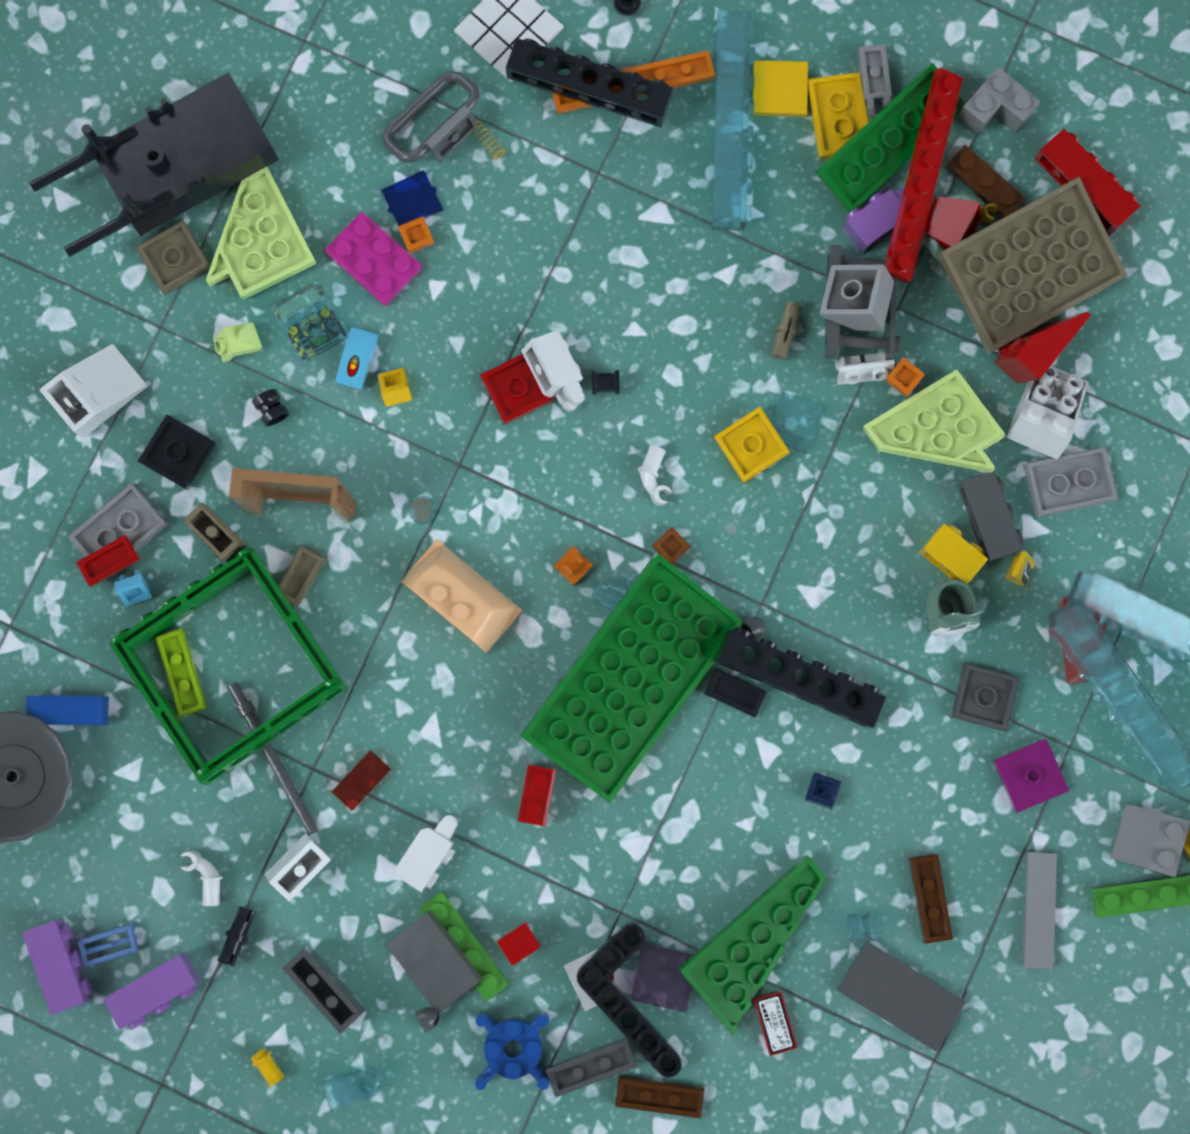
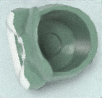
[924,579,984,637]

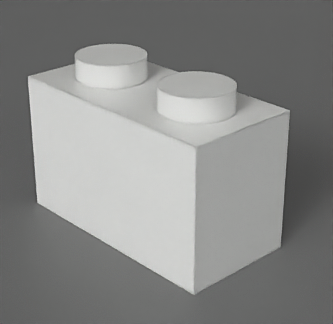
[265,833,331,902]

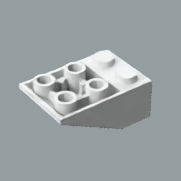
[40,344,148,438]
[1006,366,1089,460]

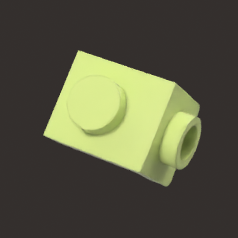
[214,322,262,363]

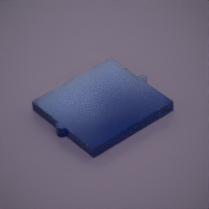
[381,170,443,226]

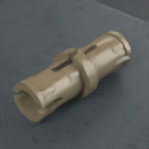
[770,302,802,360]

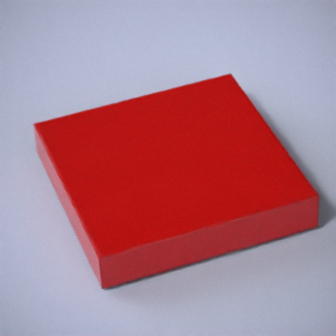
[480,354,554,425]

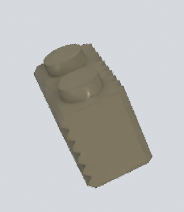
[183,502,247,563]

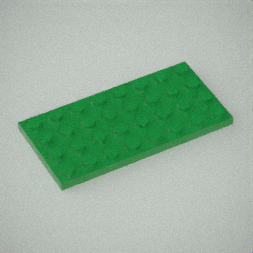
[519,553,744,803]

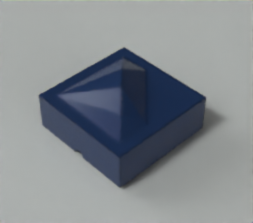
[805,772,841,810]

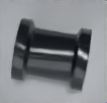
[591,370,620,395]

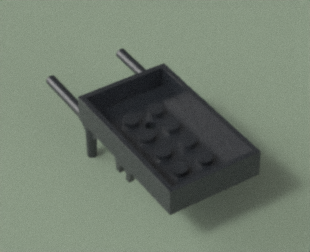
[29,72,279,257]

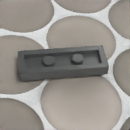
[546,1038,637,1098]

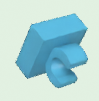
[114,570,152,607]

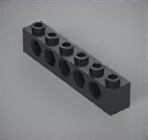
[505,38,673,128]
[713,627,886,728]

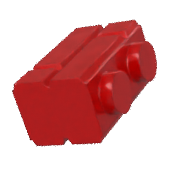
[517,765,556,827]

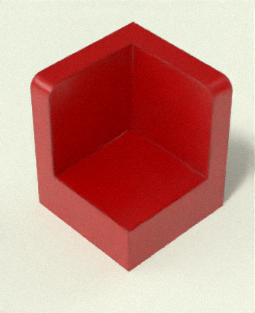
[497,921,540,966]

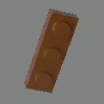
[945,145,1026,218]

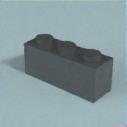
[957,471,1023,564]
[282,946,366,1034]

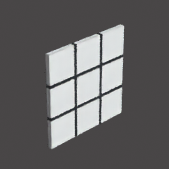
[454,0,564,82]

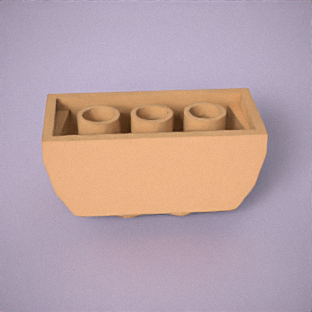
[400,539,523,654]

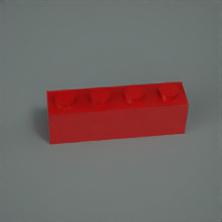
[1034,128,1141,236]

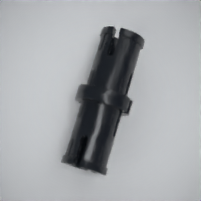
[217,906,257,967]

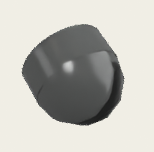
[742,617,766,640]
[415,1007,440,1033]

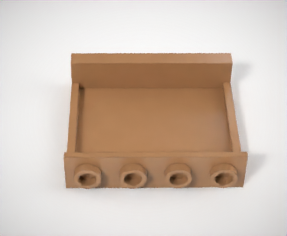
[229,468,356,523]

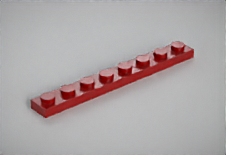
[884,67,963,283]

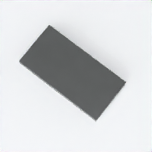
[837,941,966,1052]

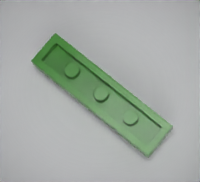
[1091,875,1190,918]
[419,891,510,1002]

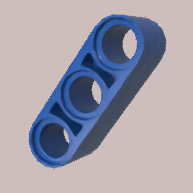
[25,696,109,725]

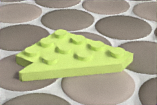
[206,167,317,300]
[863,370,1005,473]

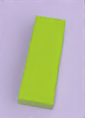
[155,628,208,717]

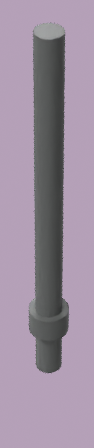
[227,682,318,836]

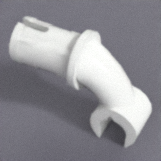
[637,445,672,506]
[180,850,223,906]

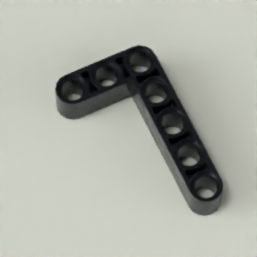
[577,922,682,1078]

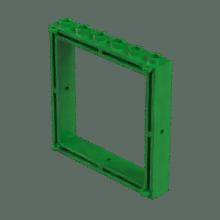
[109,547,348,786]

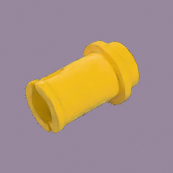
[250,1047,285,1087]

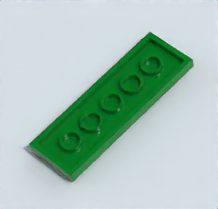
[814,63,965,214]

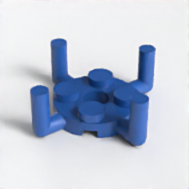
[475,1011,549,1090]

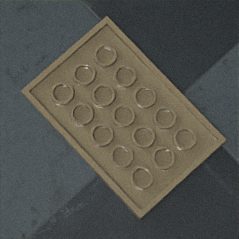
[937,177,1128,353]

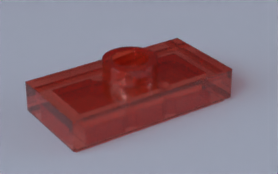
[331,750,392,811]

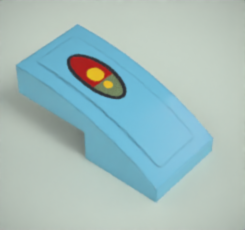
[335,326,379,390]

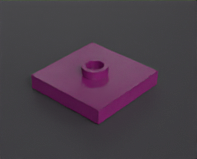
[993,739,1069,813]

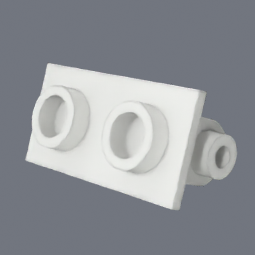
[835,352,895,385]

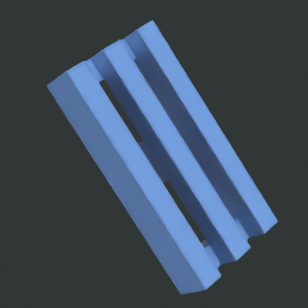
[76,923,141,968]

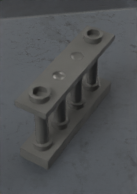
[824,245,900,360]

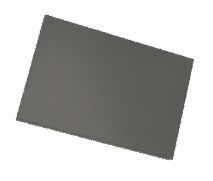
[386,910,483,1014]

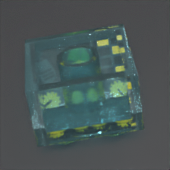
[270,280,349,364]

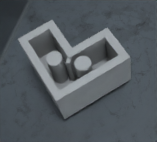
[957,67,1041,135]

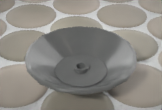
[0,711,73,843]

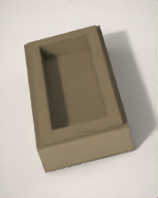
[279,545,327,608]

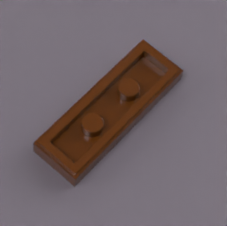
[908,853,953,944]
[615,1076,705,1119]

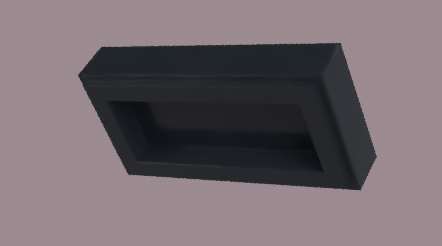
[704,668,767,718]

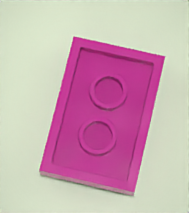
[324,211,423,307]

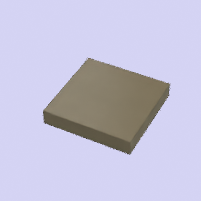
[136,220,211,295]

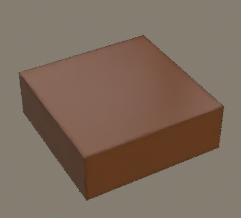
[651,527,691,565]

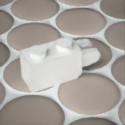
[521,330,585,412]
[392,815,459,892]

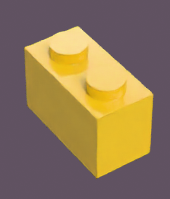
[918,523,988,585]

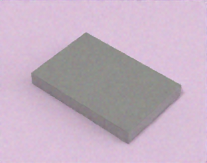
[1023,446,1119,518]
[67,482,169,557]

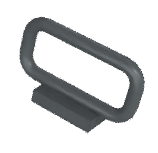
[382,71,480,163]

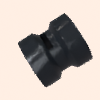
[252,389,290,427]

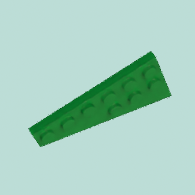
[678,855,827,1035]

